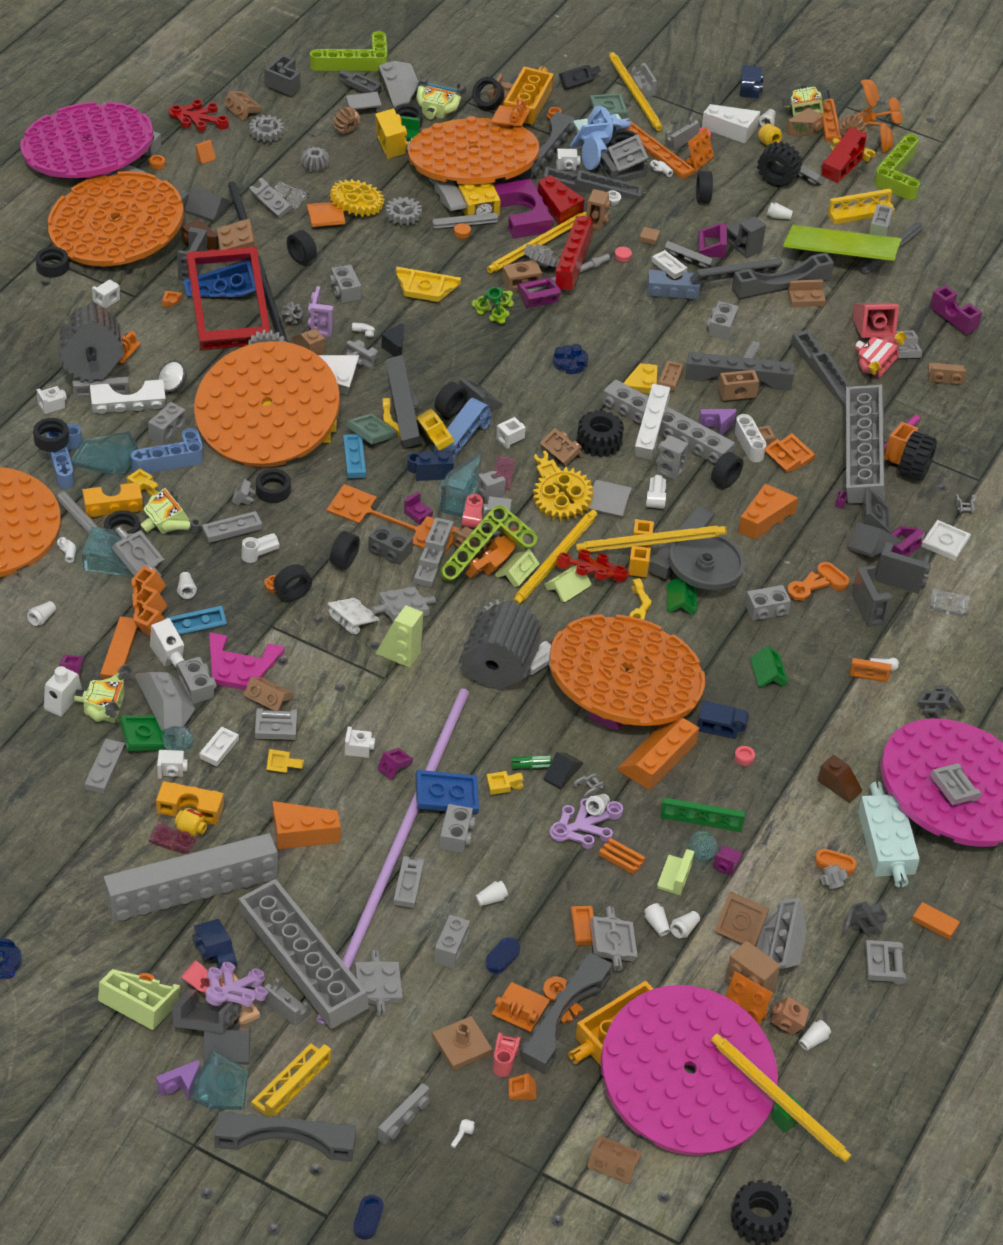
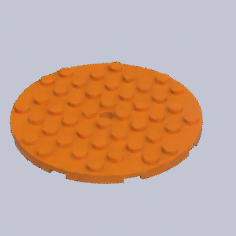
[408,116,539,184]
[48,171,184,267]
[194,341,340,467]
[0,467,61,577]
[549,614,705,726]

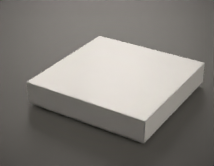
[921,520,971,561]

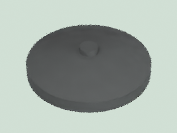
[668,535,745,590]

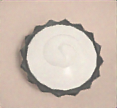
[157,359,187,393]

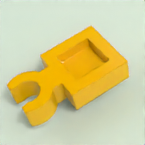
[534,451,557,479]

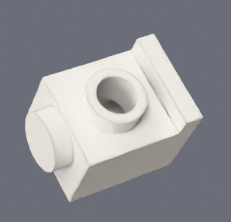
[556,149,580,170]
[92,280,120,308]
[37,386,67,414]
[496,417,526,449]
[345,727,375,758]
[157,750,188,779]

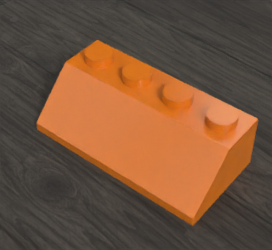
[617,718,699,790]

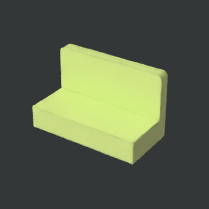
[495,549,540,587]
[544,566,591,602]
[657,849,695,895]

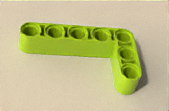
[310,31,387,71]
[874,134,920,200]
[440,505,537,582]

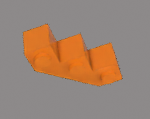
[132,565,168,637]

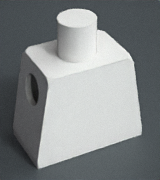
[150,618,185,669]
[44,666,83,717]

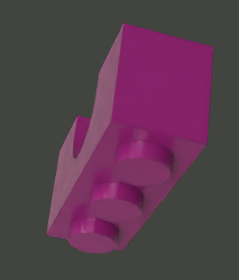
[930,285,982,335]

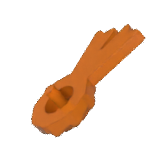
[787,571,830,601]
[543,976,583,1024]

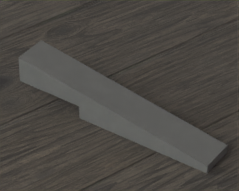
[542,166,642,199]
[790,329,851,409]
[386,355,422,448]
[649,506,715,579]

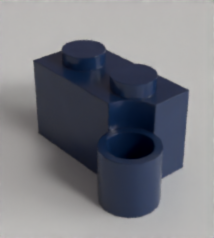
[739,65,764,98]
[407,451,454,481]
[698,701,749,739]
[192,919,237,969]

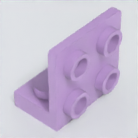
[308,286,333,337]

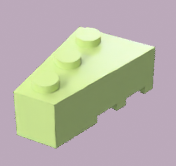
[375,605,423,667]
[98,969,180,1030]

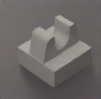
[232,479,255,505]

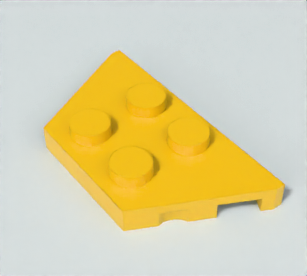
[396,267,461,302]

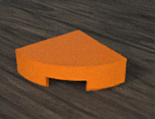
[161,291,183,307]

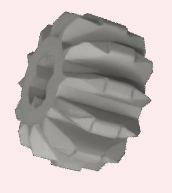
[301,146,329,173]

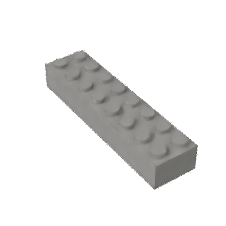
[846,385,885,504]
[103,833,278,922]
[238,879,369,1029]

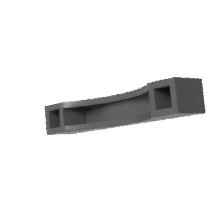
[515,112,575,180]
[732,253,834,298]
[685,352,794,391]
[520,952,613,1075]
[214,1111,356,1162]

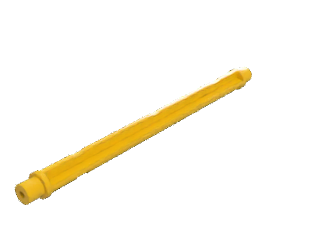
[609,52,663,131]
[487,212,587,274]
[512,510,597,605]
[576,525,727,552]
[711,1033,852,1163]

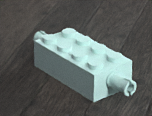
[858,782,919,887]

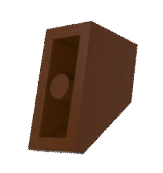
[181,219,219,250]
[818,754,862,803]

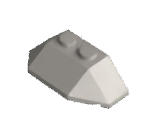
[378,61,419,108]
[135,672,195,732]
[757,898,807,969]

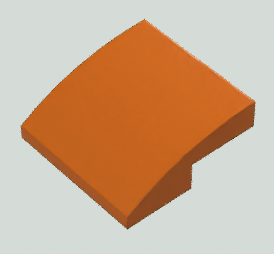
[306,202,345,227]
[765,433,816,472]

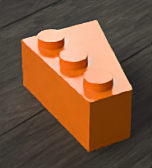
[738,484,798,539]
[272,801,341,849]

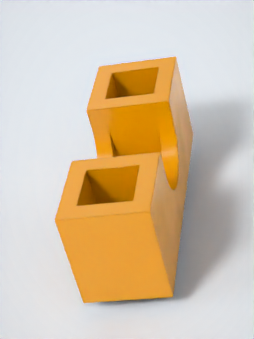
[82,482,143,518]
[628,519,654,577]
[156,781,224,825]

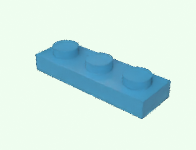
[343,434,366,478]

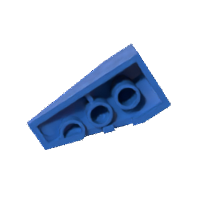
[183,259,256,297]

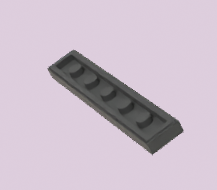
[690,258,783,284]

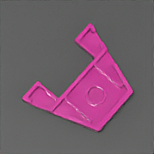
[209,632,285,690]

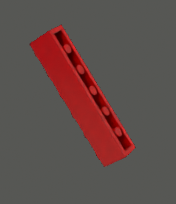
[555,216,593,290]

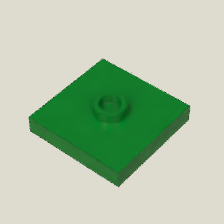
[119,716,168,751]

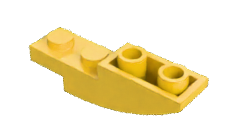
[417,408,455,451]

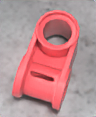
[462,494,483,529]
[181,960,223,996]
[493,1032,521,1077]

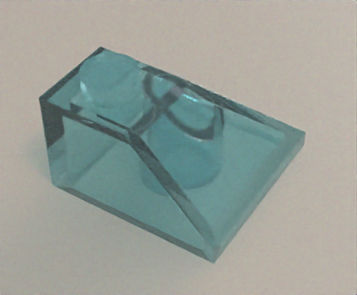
[193,1051,248,1110]

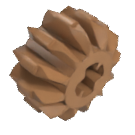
[333,106,360,135]
[839,114,867,135]

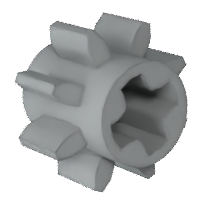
[281,302,303,325]
[820,864,848,889]

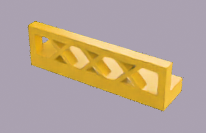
[827,189,895,225]
[251,1043,331,1117]

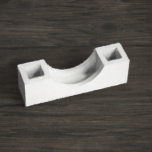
[90,379,166,414]
[635,384,670,460]

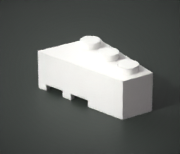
[702,104,760,143]
[318,355,359,395]

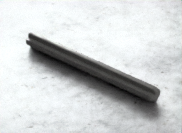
[860,222,923,274]

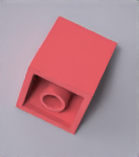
[852,303,899,338]

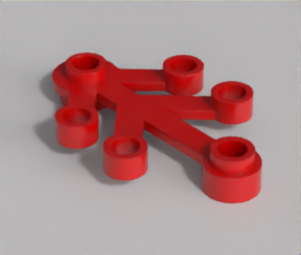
[168,99,229,131]
[555,549,629,582]

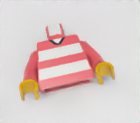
[855,331,907,378]

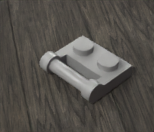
[255,708,297,740]
[930,763,982,805]
[865,940,906,985]

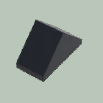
[381,323,404,357]
[544,752,583,790]

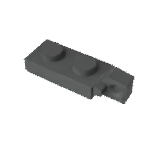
[339,70,382,93]

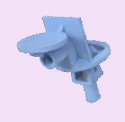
[570,106,631,170]

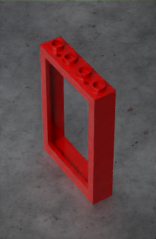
[186,247,270,351]

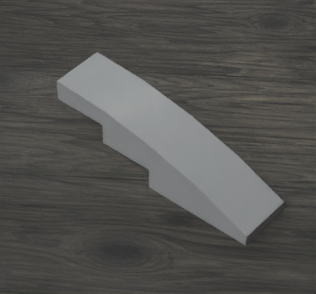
[429,178,467,211]
[414,518,454,587]

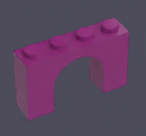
[493,179,554,239]

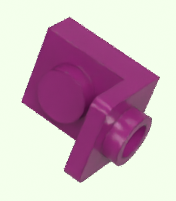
[404,492,433,525]
[59,654,84,679]
[377,748,413,780]
[713,845,742,875]

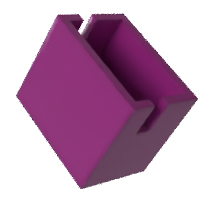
[835,490,847,509]

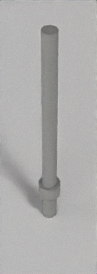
[527,254,610,293]

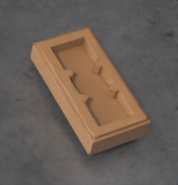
[658,361,684,391]

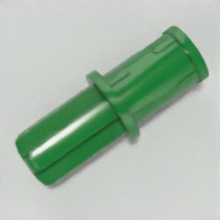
[512,754,552,770]

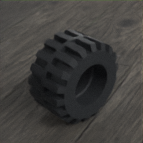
[757,141,802,187]
[577,410,624,457]
[899,431,937,481]
[731,1180,792,1245]

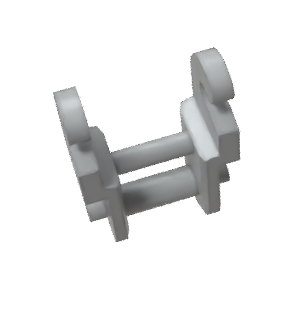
[955,494,975,514]
[574,773,605,798]

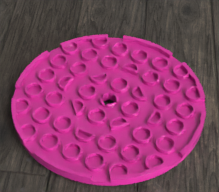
[20,102,153,178]
[880,718,1003,847]
[601,985,778,1156]

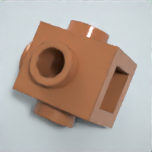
[771,997,809,1035]

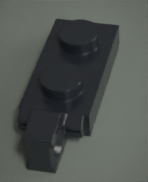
[559,64,601,89]

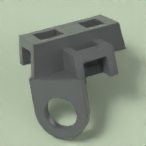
[918,686,965,719]
[842,901,887,937]

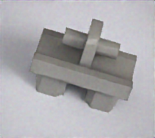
[346,340,378,370]

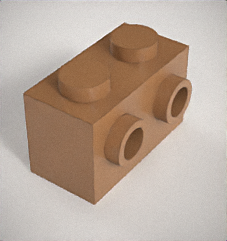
[586,189,611,231]

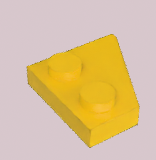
[624,363,658,393]

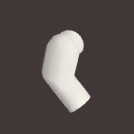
[650,160,674,177]
[352,323,375,338]
[57,537,76,563]
[870,658,899,671]

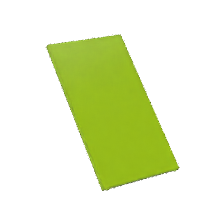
[783,225,902,261]

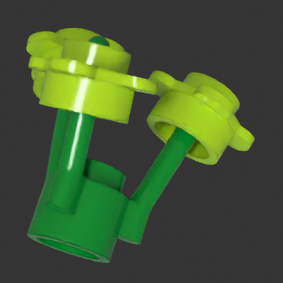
[471,287,514,324]

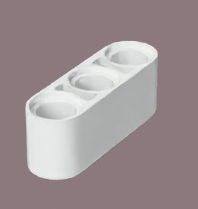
[734,414,766,462]

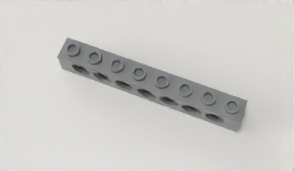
[602,379,735,464]

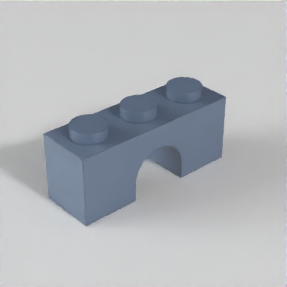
[647,270,700,300]

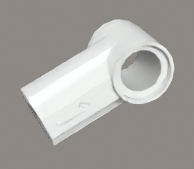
[646,475,666,509]
[241,533,279,563]
[527,641,551,675]

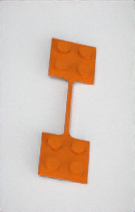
[326,484,461,555]

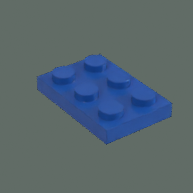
[415,770,479,814]

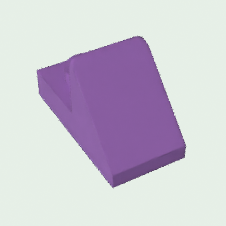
[698,409,736,435]
[156,1060,200,1101]

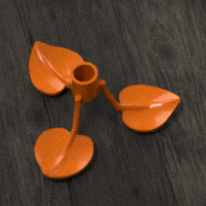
[857,80,903,153]

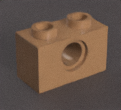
[502,260,542,291]
[718,370,759,401]

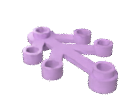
[550,798,623,849]
[205,962,268,1007]

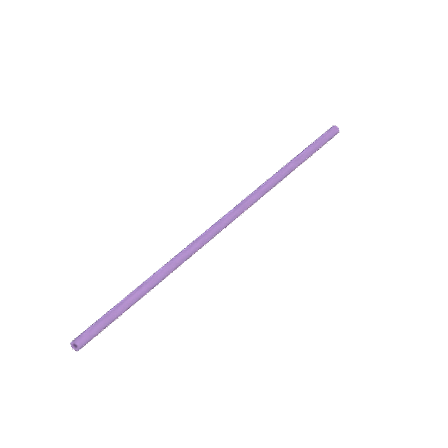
[316,689,469,1024]

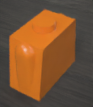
[885,422,918,465]

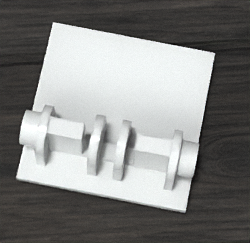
[328,598,380,634]

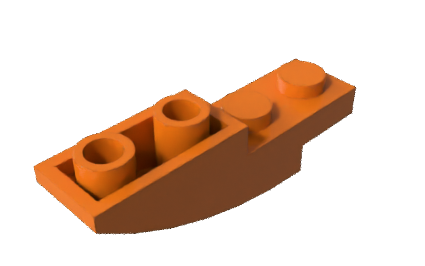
[466,527,517,579]

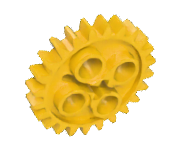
[330,179,384,217]
[533,467,594,522]

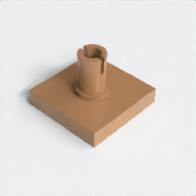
[715,891,770,947]
[432,1016,492,1071]

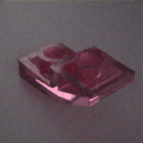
[493,454,515,490]
[148,822,198,853]

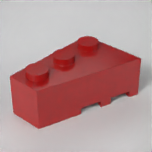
[821,127,867,183]
[538,175,585,226]

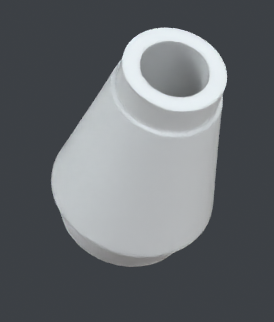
[759,109,776,127]
[767,202,793,220]
[177,572,197,599]
[27,601,56,626]
[586,794,610,816]
[475,881,508,907]
[644,903,671,937]
[670,911,700,939]
[798,1020,831,1051]

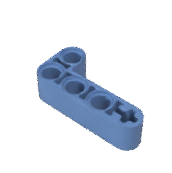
[434,398,491,459]
[46,424,82,489]
[131,428,203,473]

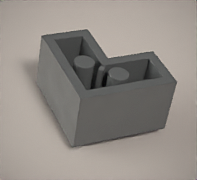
[264,54,300,96]
[727,216,766,258]

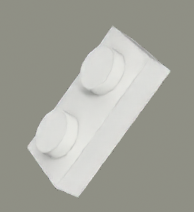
[652,250,688,279]
[199,727,239,766]

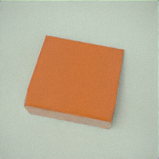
[196,140,216,164]
[508,1073,536,1100]

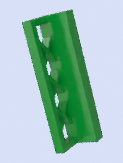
[660,797,745,832]

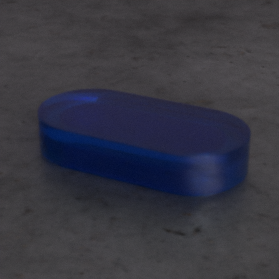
[486,938,520,974]
[353,1195,384,1240]

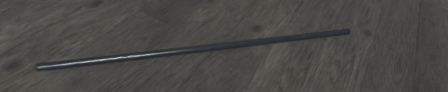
[228,181,288,342]

